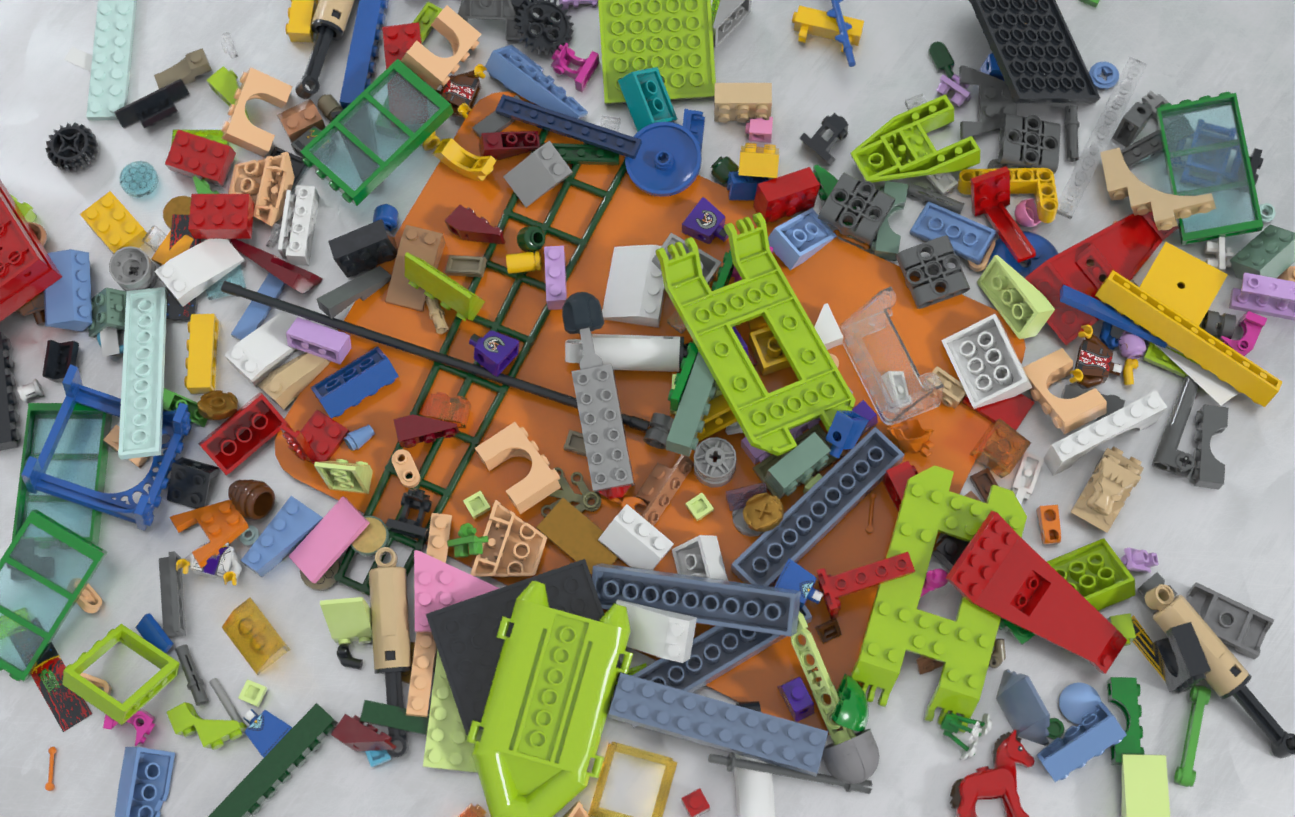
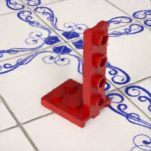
[971,166,1036,263]
[280,409,350,464]
[817,552,915,619]

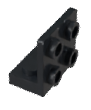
[167,457,219,509]

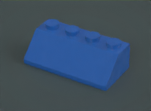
[310,346,399,419]

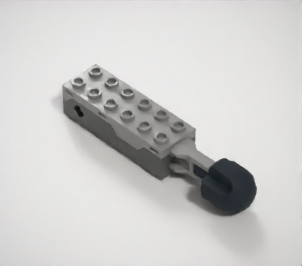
[562,292,635,500]

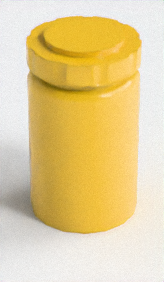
[506,251,542,274]

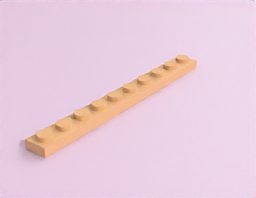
[406,513,452,717]

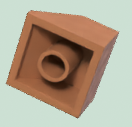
[277,99,326,143]

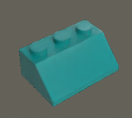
[618,67,678,131]

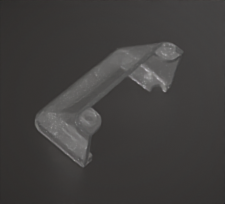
[839,287,944,425]

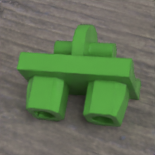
[447,523,488,558]

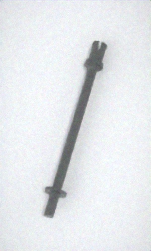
[708,752,872,794]

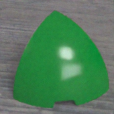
[831,674,869,732]

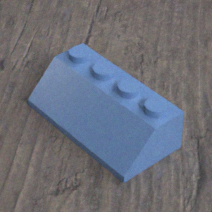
[44,249,93,332]

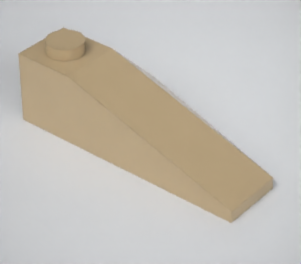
[257,352,331,410]

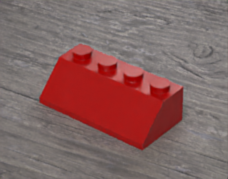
[198,392,287,476]

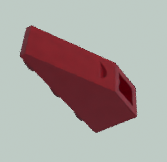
[479,131,540,160]
[445,205,506,245]
[393,414,460,448]
[331,714,396,751]

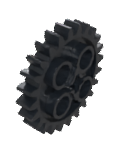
[514,0,574,56]

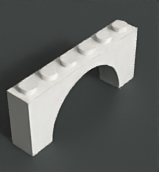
[1043,390,1167,476]

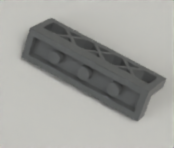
[159,551,186,638]

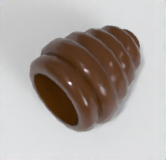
[228,479,275,520]

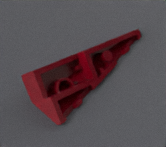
[230,239,323,294]

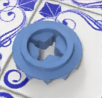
[1089,62,1119,90]

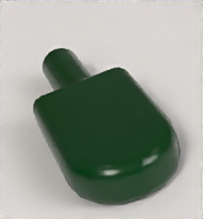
[928,42,955,81]

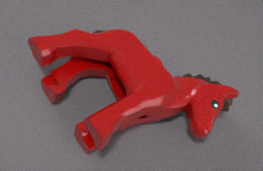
[950,730,1034,817]

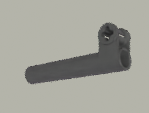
[1152,376,1199,476]

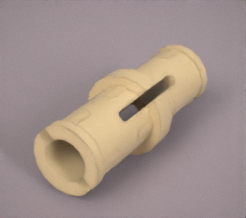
[425,297,448,334]

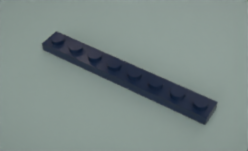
[495,94,642,159]

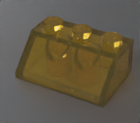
[222,597,291,675]

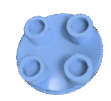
[1059,683,1101,725]

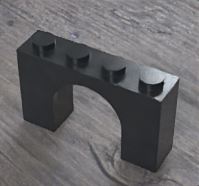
[1151,622,1211,694]

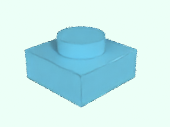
[365,750,392,768]

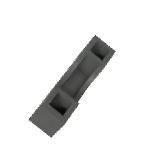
[1192,404,1229,490]

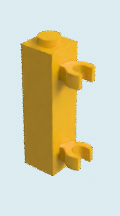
[792,5,864,52]

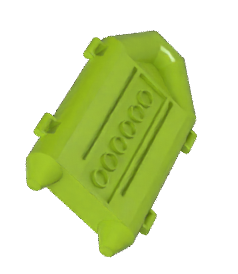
[467,581,633,817]

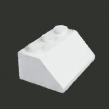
[598,504,674,570]
[672,535,728,581]

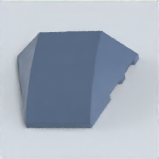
[996,669,1050,746]

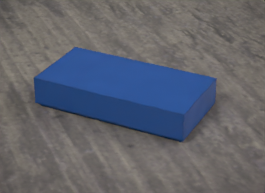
[135,613,173,653]

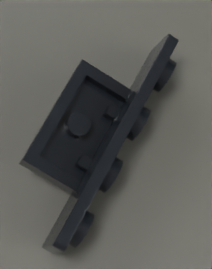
[114,79,189,128]

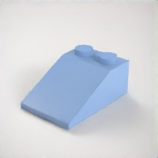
[768,208,837,270]

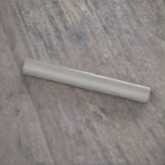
[209,678,245,733]

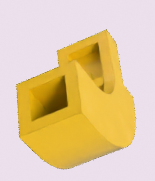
[433,138,497,181]

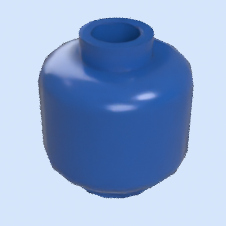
[373,204,398,232]

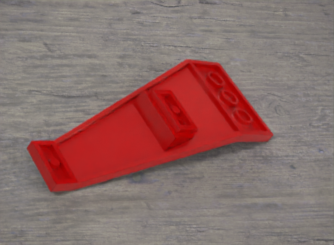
[1025,211,1179,345]
[946,511,1127,674]

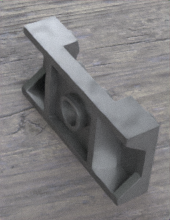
[1186,582,1274,659]

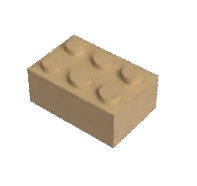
[714,83,772,123]

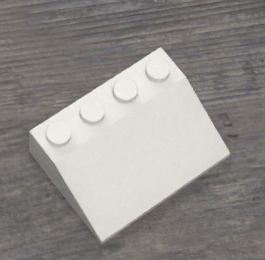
[602,245,665,328]
[941,314,1033,409]

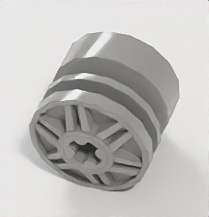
[109,246,158,291]
[694,437,736,488]

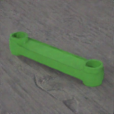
[1174,685,1211,787]

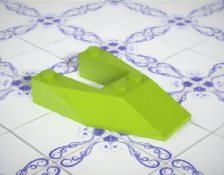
[850,94,980,183]

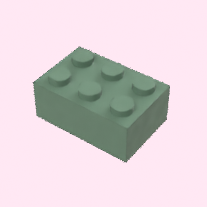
[1230,224,1295,280]
[765,432,831,498]

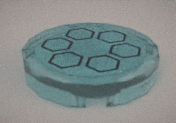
[119,161,159,198]

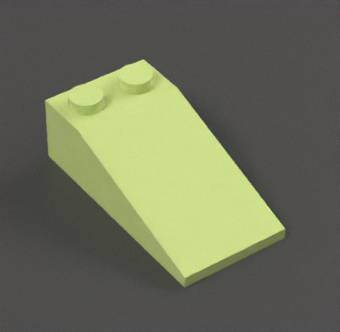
[977,255,1055,339]
[314,459,373,494]
[320,597,372,645]
[1121,754,1170,817]

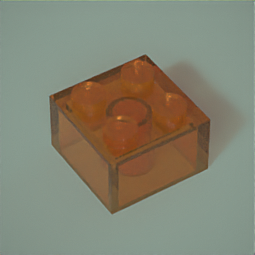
[970,418,1031,478]

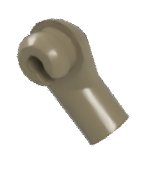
[989,639,1006,668]

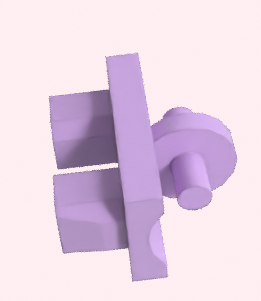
[936,74,971,107]
[1121,547,1158,574]

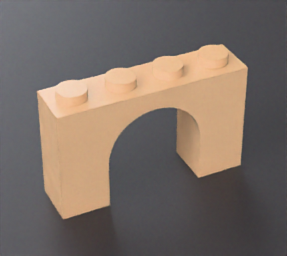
[401,5,481,90]
[221,68,293,157]
[1023,348,1107,434]
[475,422,561,514]

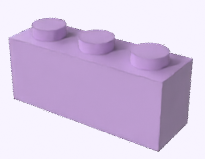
[544,246,567,310]
[286,317,351,364]

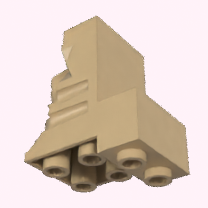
[1071,446,1144,533]

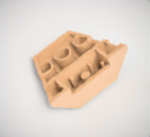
[228,152,295,226]
[470,499,547,577]

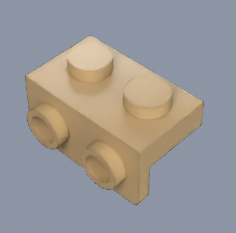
[923,366,966,409]

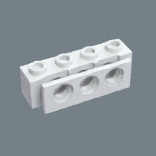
[278,185,319,266]

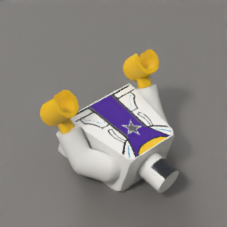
[176,541,242,586]

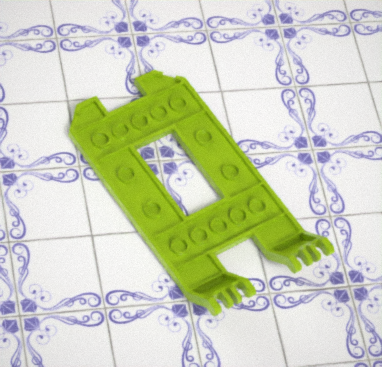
[655,212,855,456]
[850,465,1027,733]

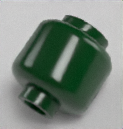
[711,156,739,185]
[517,226,545,252]

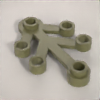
[541,467,601,518]

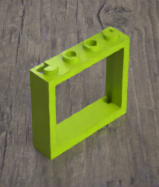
[62,624,180,725]

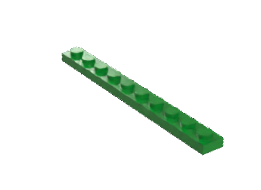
[668,249,734,411]

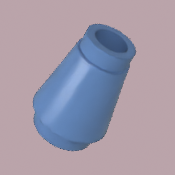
[344,425,375,451]

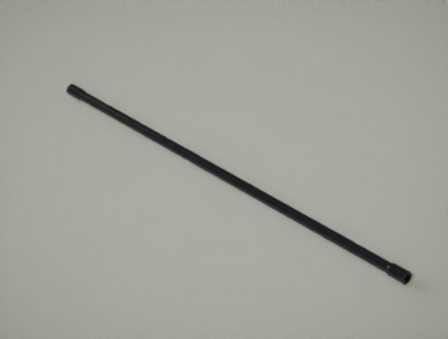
[221,281,650,433]

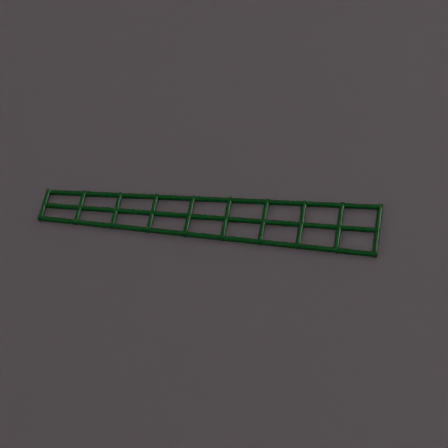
[334,129,627,596]

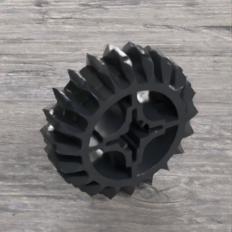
[45,122,98,172]

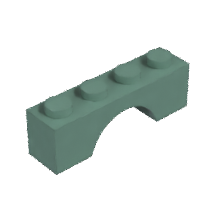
[871,181,908,261]

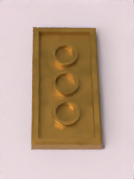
[536,498,618,576]

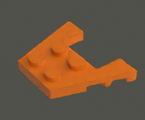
[170,500,249,568]

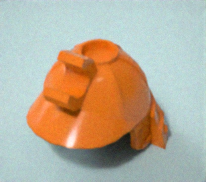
[887,416,935,457]

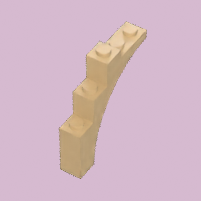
[1100,147,1216,231]

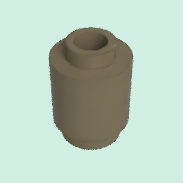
[317,94,343,121]

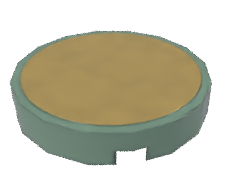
[350,516,389,557]

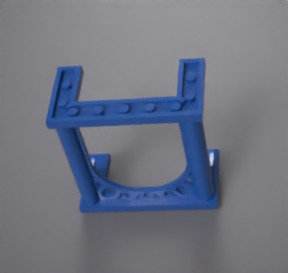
[21,365,192,531]

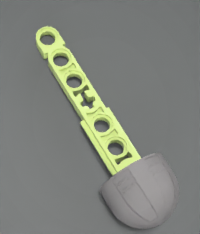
[791,611,879,784]

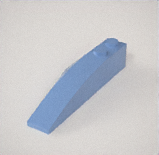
[485,45,588,119]
[115,747,175,817]

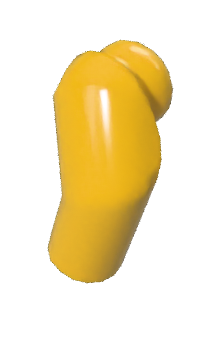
[1123,358,1138,385]

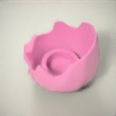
[1014,199,1041,228]

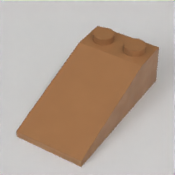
[385,225,446,312]

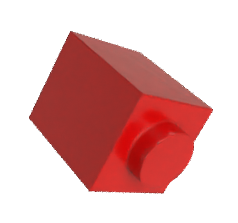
[681,788,710,817]

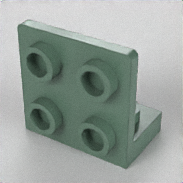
[87,287,127,337]

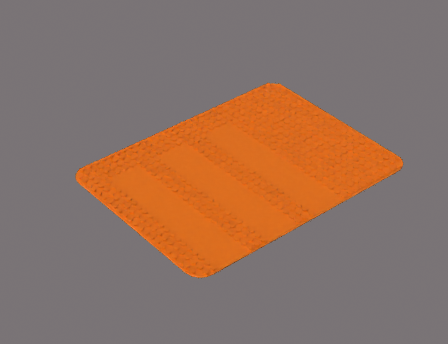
[275,91,1026,735]

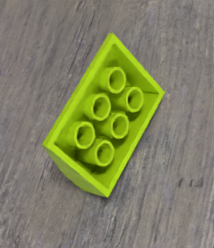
[405,252,485,321]
[1047,538,1136,611]

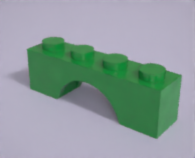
[1107,677,1144,765]

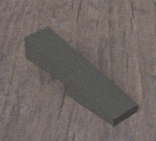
[316,266,392,319]

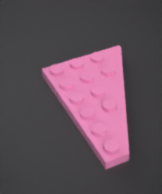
[414,551,499,632]

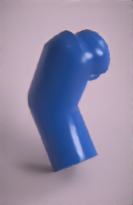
[1099,322,1119,349]

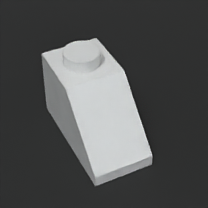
[814,303,843,350]

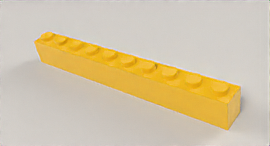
[1095,270,1282,407]

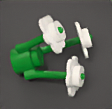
[940,713,992,760]

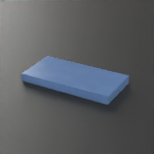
[910,201,997,265]

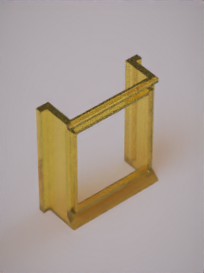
[588,741,677,817]

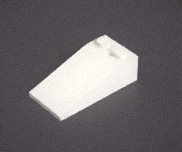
[155,239,245,307]
[225,311,297,388]
[616,600,697,663]

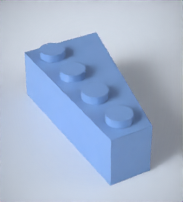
[241,496,323,577]
[1037,701,1127,782]

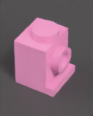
[745,117,773,143]

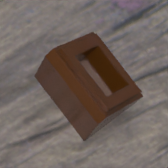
[815,618,842,643]

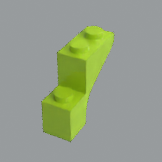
[167,702,247,750]

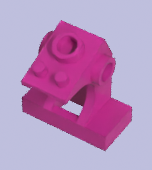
[551,43,600,92]
[1219,311,1267,356]
[103,709,156,746]

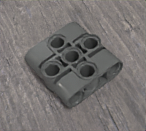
[998,113,1061,174]
[818,173,896,245]
[896,235,970,309]

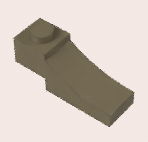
[154,48,212,89]

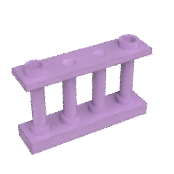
[1229,273,1295,321]

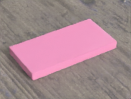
[288,496,370,583]

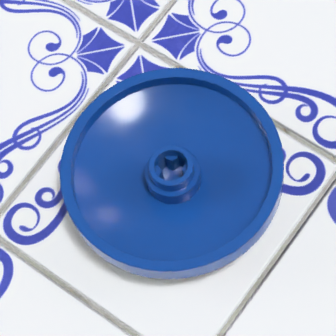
[625,122,702,197]

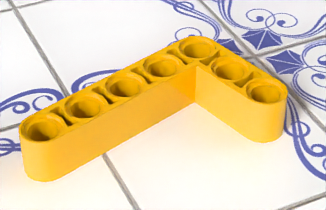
[957,168,1058,223]

